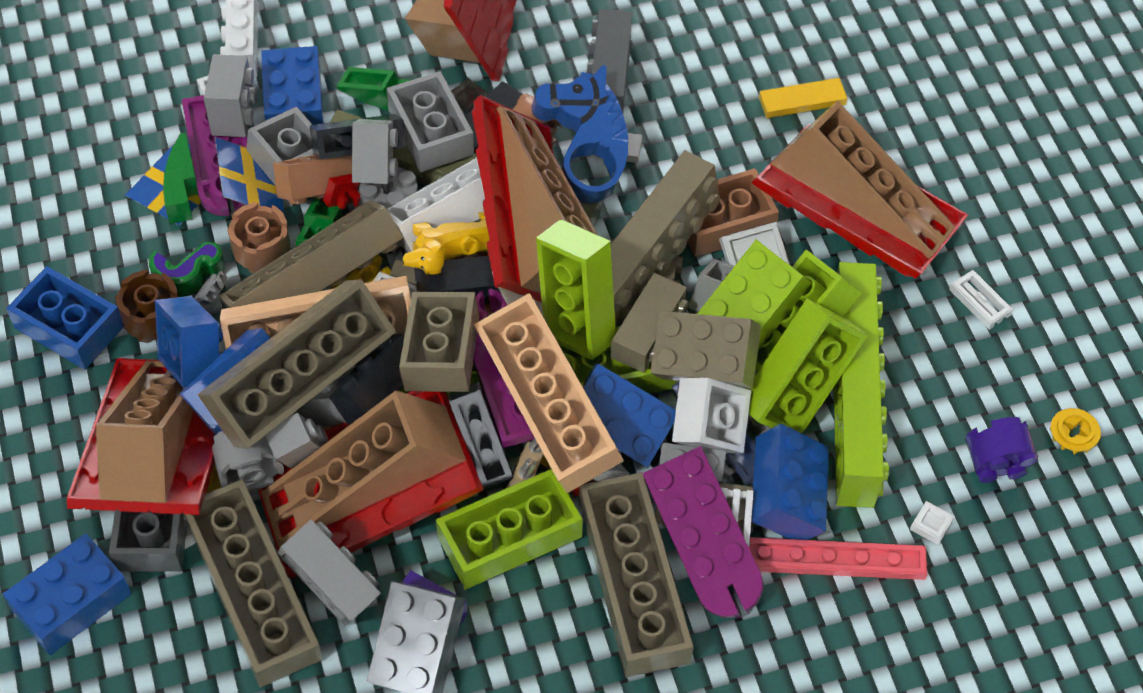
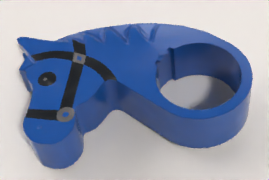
[531,65,628,204]

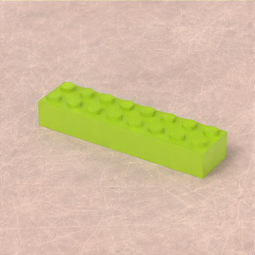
[833,262,889,508]

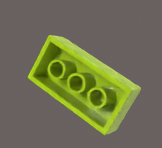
[536,219,616,360]
[697,239,812,350]
[755,249,862,371]
[747,298,868,433]
[436,469,583,590]

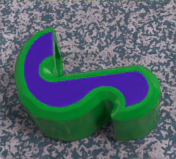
[149,242,225,297]

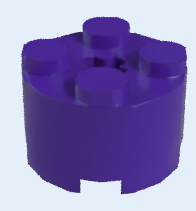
[965,417,1038,483]

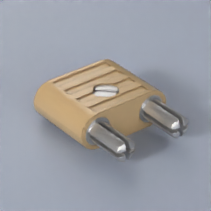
[507,438,543,488]

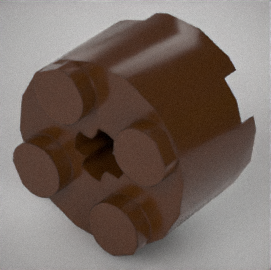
[115,270,178,343]

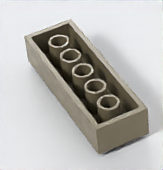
[611,150,720,327]
[219,199,404,308]
[197,279,396,449]
[579,472,693,678]
[184,479,322,688]

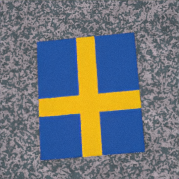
[215,137,285,216]
[125,143,201,226]

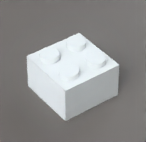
[672,378,751,453]

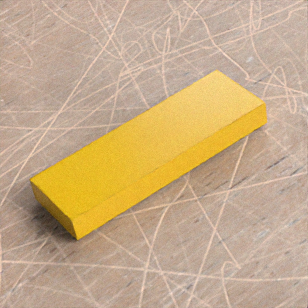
[759,78,848,118]

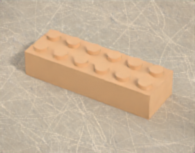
[220,276,411,349]
[474,293,624,493]

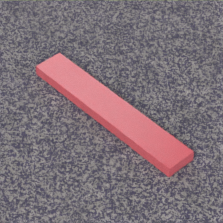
[749,537,927,580]

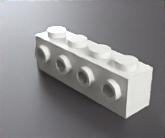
[220,0,258,77]

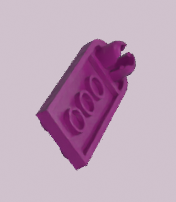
[181,95,247,216]
[473,289,535,448]
[642,446,764,618]

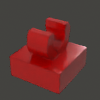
[323,174,361,209]

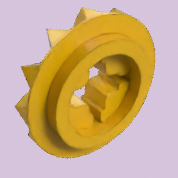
[1049,408,1101,455]

